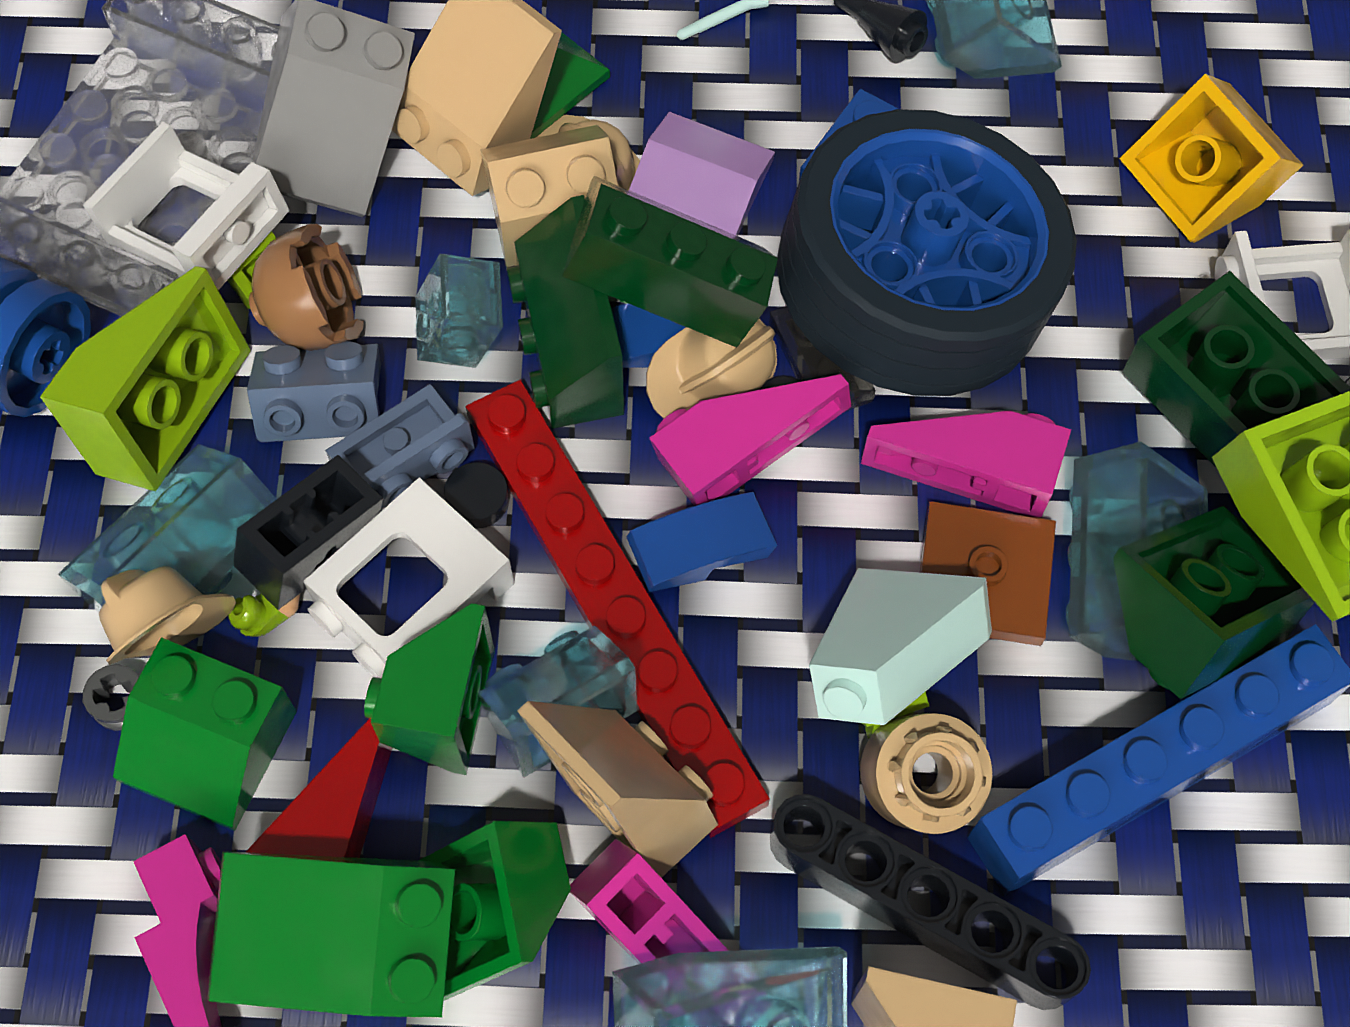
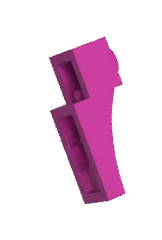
[133,834,222,1027]

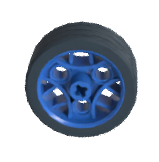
[777,109,1077,396]

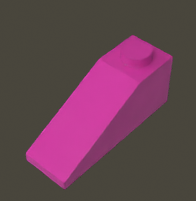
[649,374,851,506]
[861,411,1072,518]
[570,839,776,1027]

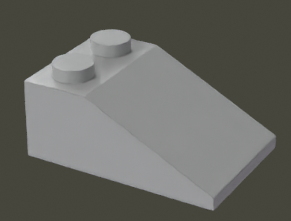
[252,0,415,217]

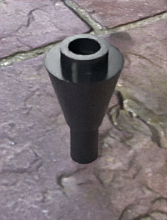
[834,0,928,63]

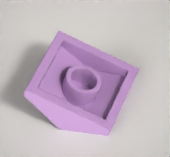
[629,112,775,236]

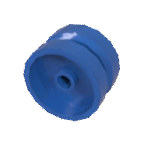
[0,257,91,417]

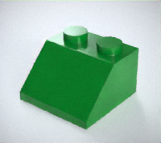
[113,637,297,831]

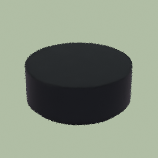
[444,462,509,529]

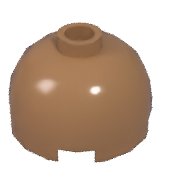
[249,224,364,351]

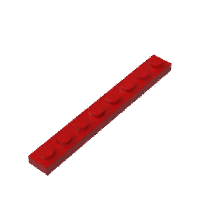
[465,380,770,838]

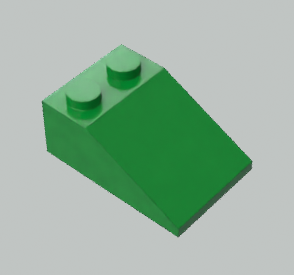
[207,851,455,1018]

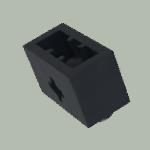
[233,455,383,610]

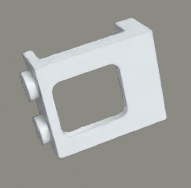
[83,122,290,290]
[1215,227,1350,360]
[303,477,514,678]

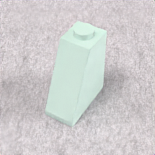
[809,568,992,725]

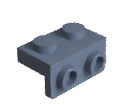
[247,341,381,442]
[325,384,474,509]

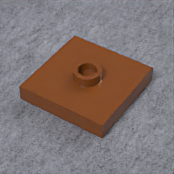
[919,501,1056,646]

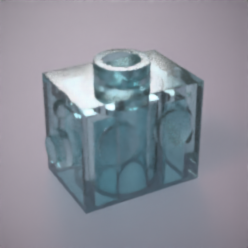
[415,253,503,368]

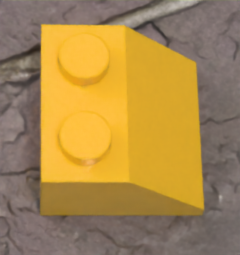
[1119,74,1303,243]

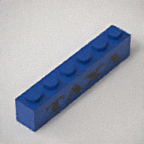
[967,624,1350,896]

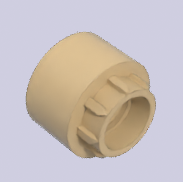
[860,713,992,834]

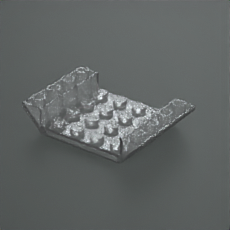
[0,0,279,317]

